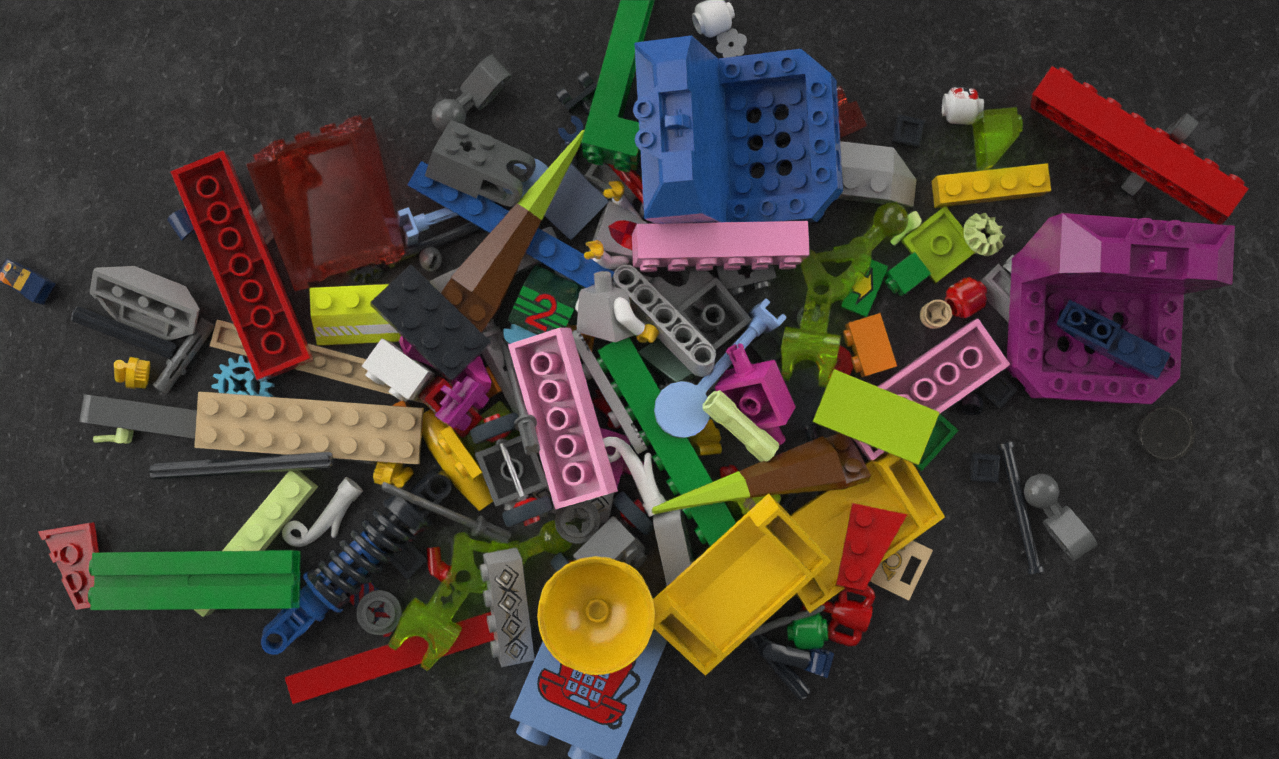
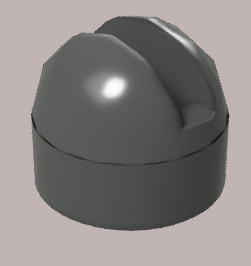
[419,247,442,272]

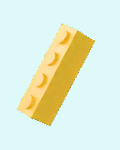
[931,163,1051,208]

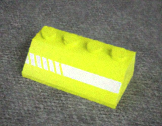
[310,284,401,346]

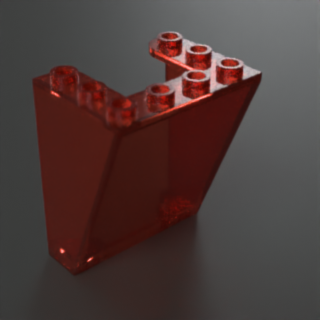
[246,115,405,291]

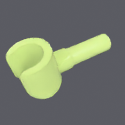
[890,211,921,246]
[93,427,134,444]

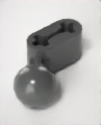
[431,54,511,132]
[1023,474,1098,561]

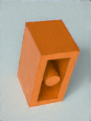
[843,313,897,377]

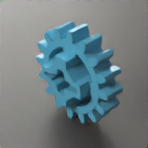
[212,356,274,397]

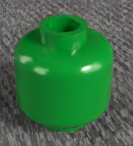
[787,613,828,650]

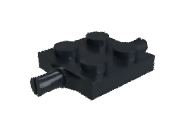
[779,354,826,442]

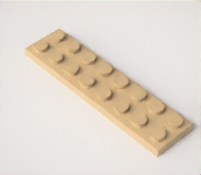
[194,392,424,464]

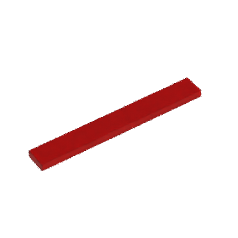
[285,611,495,704]

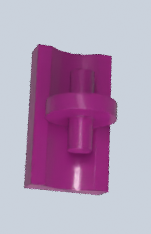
[435,376,489,431]

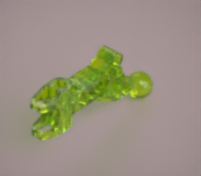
[781,203,909,387]
[389,520,573,671]

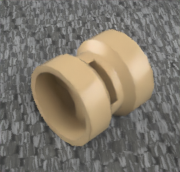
[920,300,952,329]

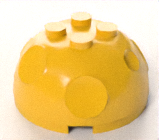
[537,556,655,675]

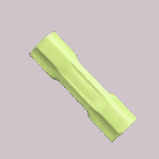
[702,390,779,462]

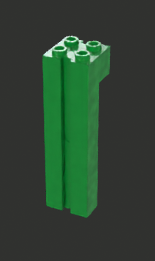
[581,0,655,172]
[88,550,300,610]

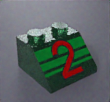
[507,265,584,335]

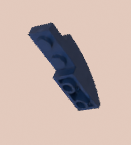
[1056,299,1171,380]

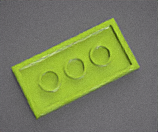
[812,369,940,465]

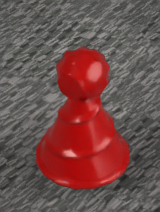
[591,388,621,430]

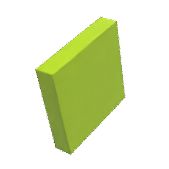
[901,206,975,284]

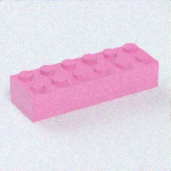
[632,221,809,272]
[853,319,1010,460]
[508,328,618,509]

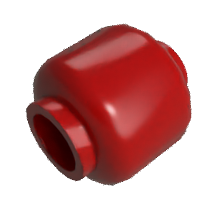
[945,277,987,318]

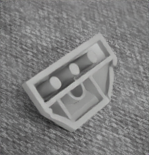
[837,141,916,208]
[90,266,200,341]

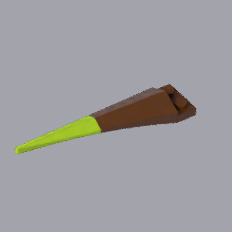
[441,130,585,333]
[651,433,871,514]

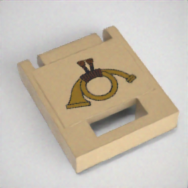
[870,540,933,600]

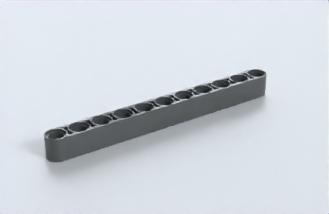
[79,394,378,465]

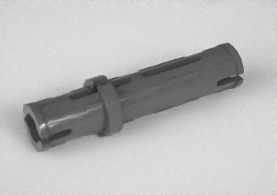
[153,317,215,394]

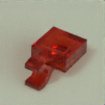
[837,86,867,138]

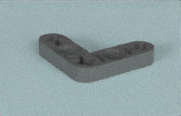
[1121,113,1199,196]

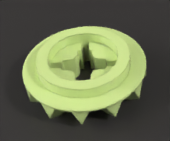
[963,213,1006,256]

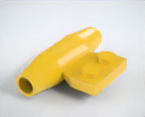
[422,409,493,511]

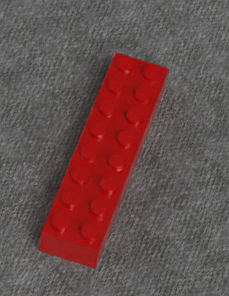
[1030,66,1249,225]
[170,150,314,382]

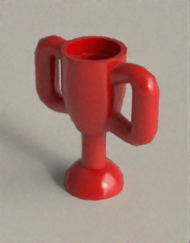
[800,586,875,646]

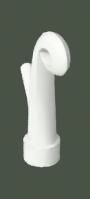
[603,437,666,517]
[282,477,363,547]

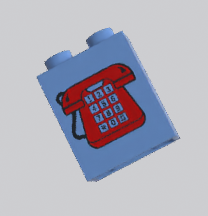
[510,629,667,759]

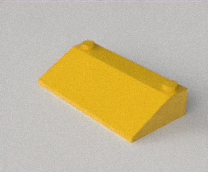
[790,452,945,613]
[653,494,831,676]

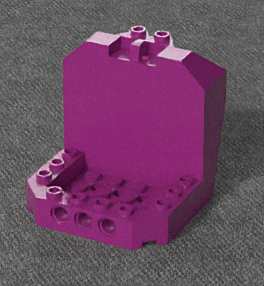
[1006,213,1235,405]

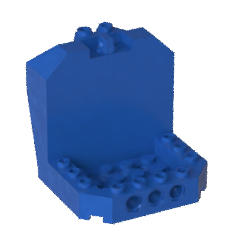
[633,36,843,224]

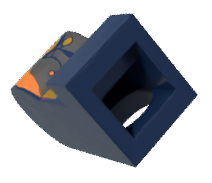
[0,258,56,305]

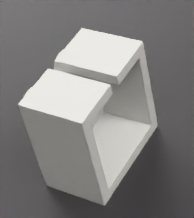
[362,339,435,402]

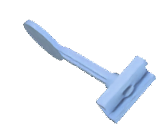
[397,159,548,247]
[654,299,787,438]

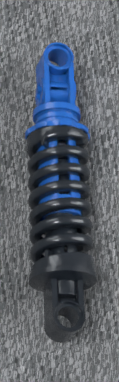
[261,469,452,655]

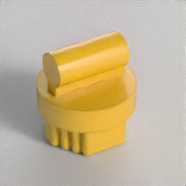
[114,357,150,389]
[689,419,722,456]
[373,461,413,488]

